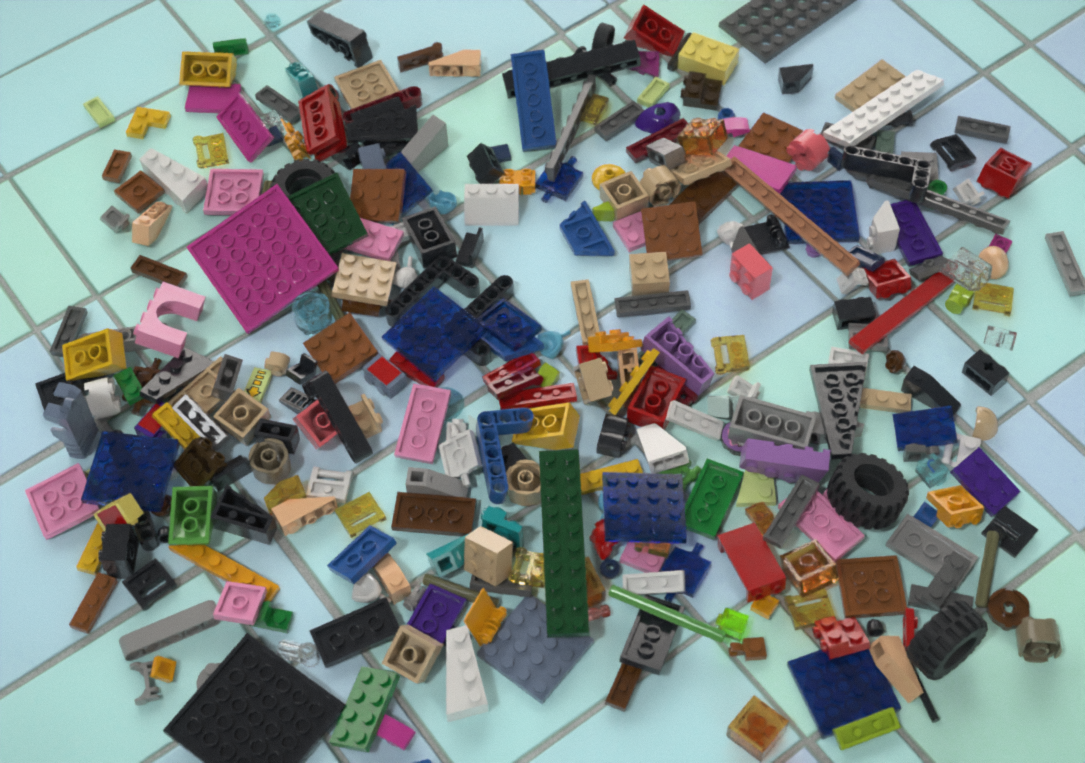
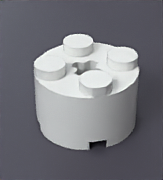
[84,377,122,420]

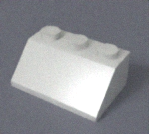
[464,184,519,226]

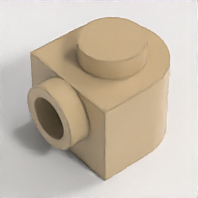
[264,351,290,377]

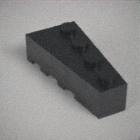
[307,10,373,68]

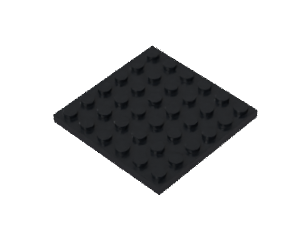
[163,633,346,763]

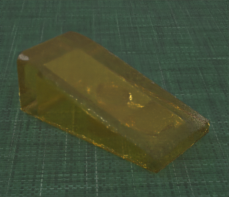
[580,94,609,125]

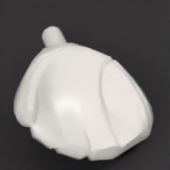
[717,221,744,251]
[392,256,418,289]
[351,573,391,603]

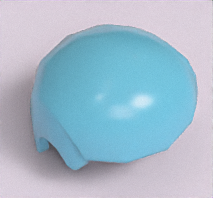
[428,190,457,214]

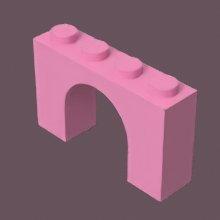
[133,282,206,358]

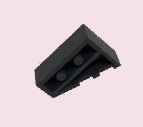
[210,484,277,545]

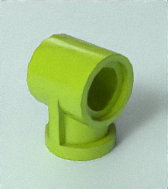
[945,283,975,314]

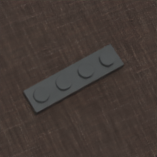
[614,290,691,317]
[763,475,820,549]

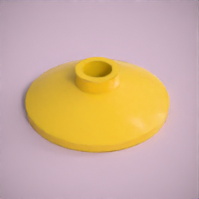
[592,164,626,191]

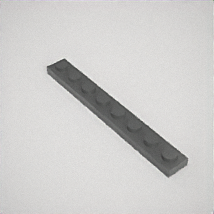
[545,75,596,182]
[867,174,1011,235]

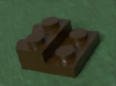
[680,71,723,111]
[172,436,227,486]

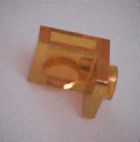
[745,501,774,535]

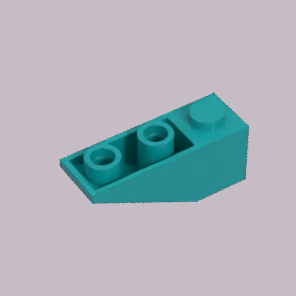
[285,62,318,98]
[426,533,470,578]

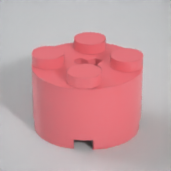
[786,129,830,171]

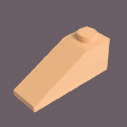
[616,348,641,408]
[372,553,411,605]

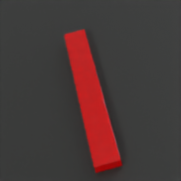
[848,266,962,355]

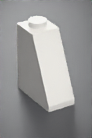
[636,423,690,474]

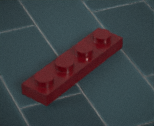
[626,118,694,163]

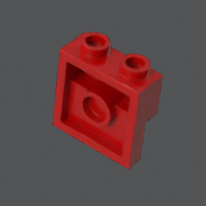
[862,259,911,299]
[812,616,870,659]

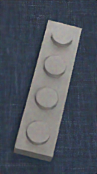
[1045,231,1085,297]

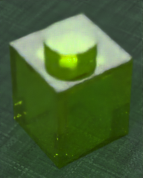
[715,607,749,642]

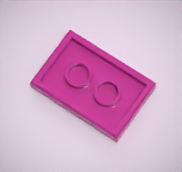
[184,84,242,113]

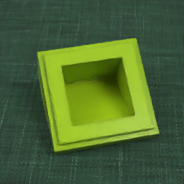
[592,201,615,221]
[538,362,560,387]

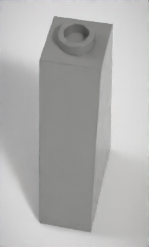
[391,115,449,184]

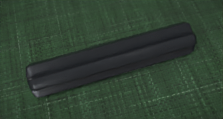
[667,32,692,71]

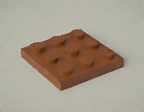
[738,112,804,163]
[350,169,406,223]
[641,201,703,261]
[303,312,379,384]
[835,555,907,619]

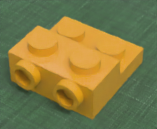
[587,329,643,352]
[926,485,984,528]

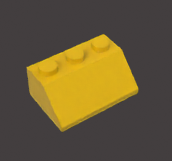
[179,51,237,87]

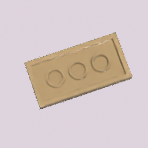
[835,59,906,112]

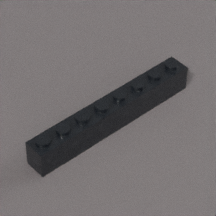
[502,40,641,99]

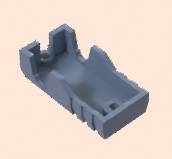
[43,382,99,459]

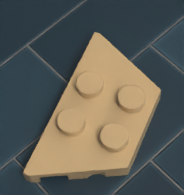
[168,356,235,415]

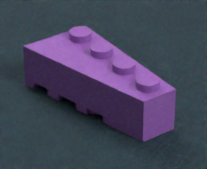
[640,316,715,396]
[739,438,831,483]

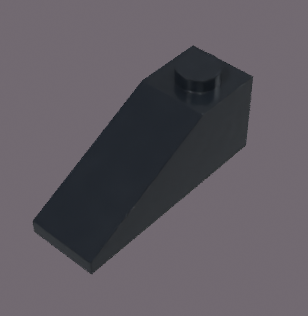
[901,366,961,419]

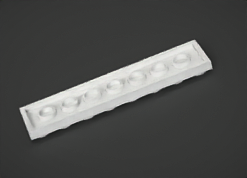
[823,70,944,147]

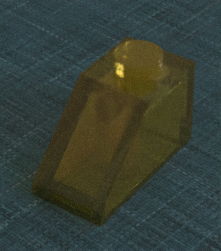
[263,475,307,515]

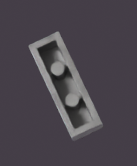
[172,394,230,451]

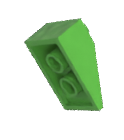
[168,486,217,545]

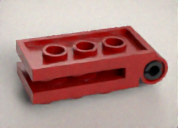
[298,84,348,162]

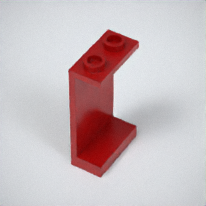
[717,522,786,603]

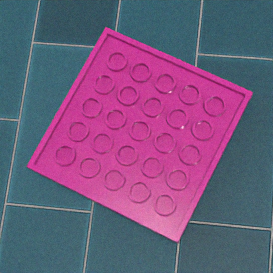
[186,184,339,334]

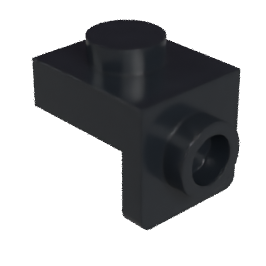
[286,353,318,385]

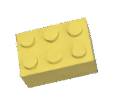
[678,32,740,86]

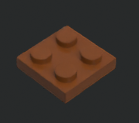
[114,170,165,214]

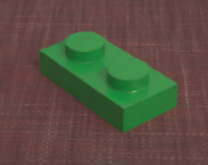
[213,38,249,56]
[113,367,144,406]

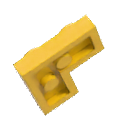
[126,106,171,139]

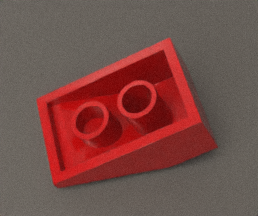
[623,4,685,57]
[976,147,1032,198]
[627,366,686,430]

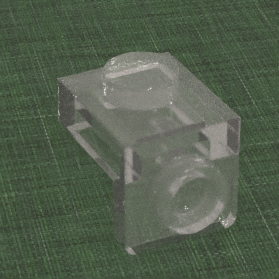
[259,110,285,133]

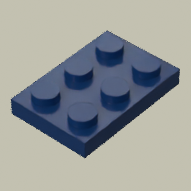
[327,525,397,585]

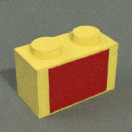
[93,493,143,531]

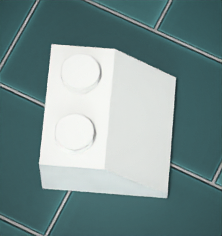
[867,200,900,254]

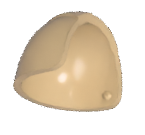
[972,406,998,441]

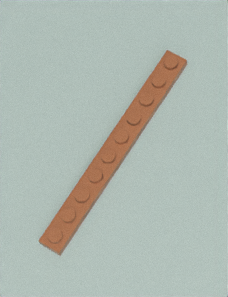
[723,156,860,277]

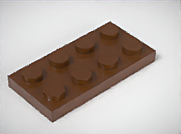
[669,171,739,225]
[391,492,477,537]

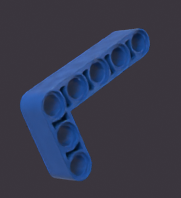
[476,408,534,504]

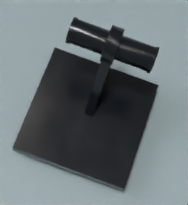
[981,506,1039,558]

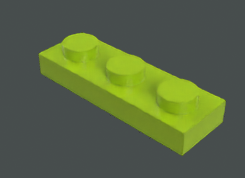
[832,707,901,750]

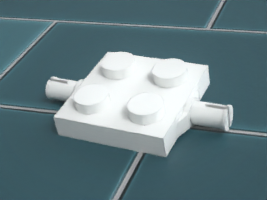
[439,423,482,488]

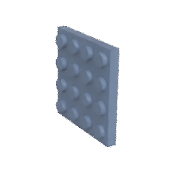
[476,595,594,704]

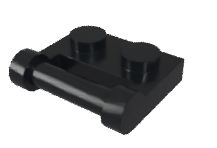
[930,134,977,171]
[122,558,177,610]

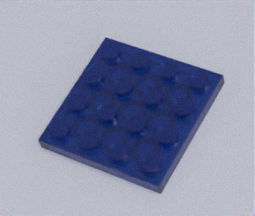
[780,180,860,244]
[381,286,488,382]
[81,431,180,512]
[602,472,687,544]
[787,649,902,740]

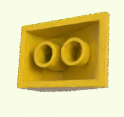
[62,328,127,381]
[512,402,580,450]

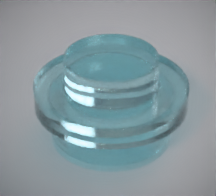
[264,13,281,29]

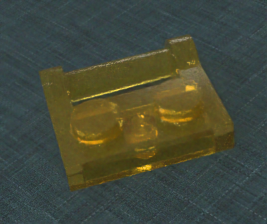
[193,133,229,169]
[972,281,1014,317]
[710,335,750,375]
[335,491,387,538]
[508,547,545,588]
[784,587,836,630]

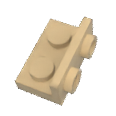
[348,394,383,439]

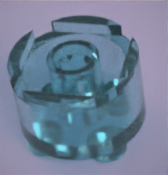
[292,291,332,336]

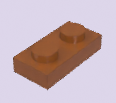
[101,149,132,183]

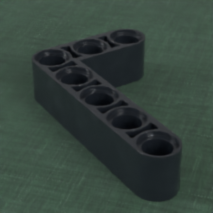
[841,146,932,203]
[385,256,480,327]
[446,275,514,366]
[302,370,373,464]

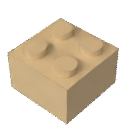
[600,171,649,221]
[629,252,670,296]
[573,358,613,404]
[213,387,271,446]
[464,526,513,587]
[382,625,443,684]

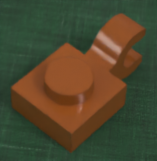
[728,637,767,661]

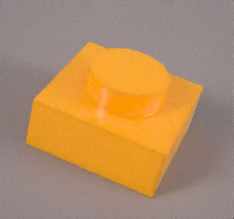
[750,595,779,620]
[150,655,177,683]

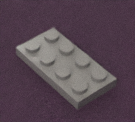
[885,513,978,590]

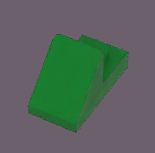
[248,601,294,634]

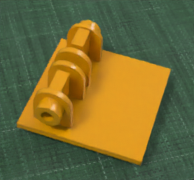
[280,118,311,161]
[499,168,535,195]
[463,588,507,647]

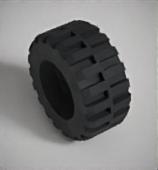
[270,159,335,196]
[827,453,909,530]
[906,600,988,680]

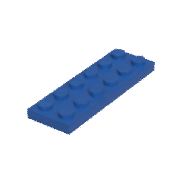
[510,49,556,152]

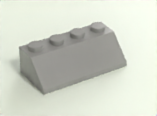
[728,395,817,450]

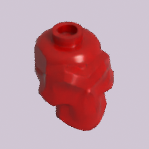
[589,518,620,560]

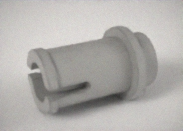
[403,584,426,611]

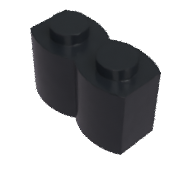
[596,414,631,458]

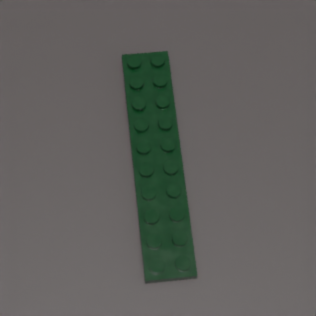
[539,449,590,638]

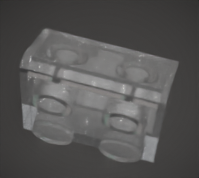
[938,246,992,291]

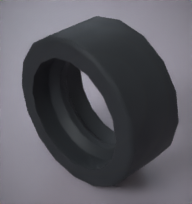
[591,22,615,49]

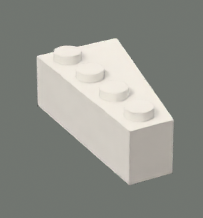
[139,148,207,214]
[446,625,489,723]

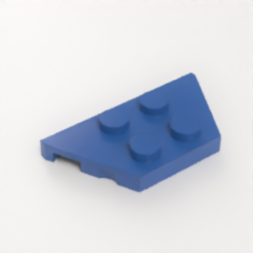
[559,201,615,256]
[479,308,544,361]

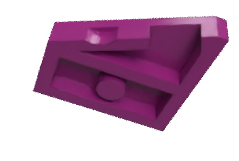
[629,51,659,79]

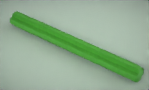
[608,585,726,643]

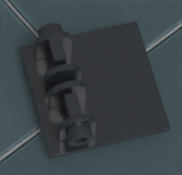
[744,214,790,255]

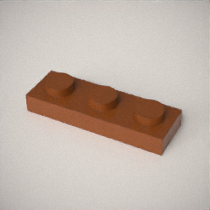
[69,572,118,634]

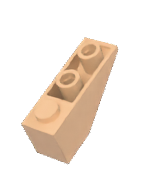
[428,50,481,77]
[132,202,172,246]
[271,496,338,536]
[869,636,924,703]

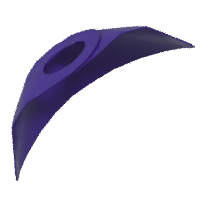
[635,102,681,134]

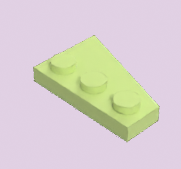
[736,470,776,507]

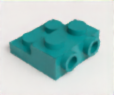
[480,505,524,551]

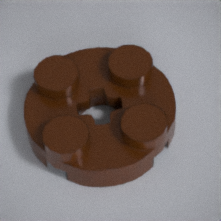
[986,588,1030,631]

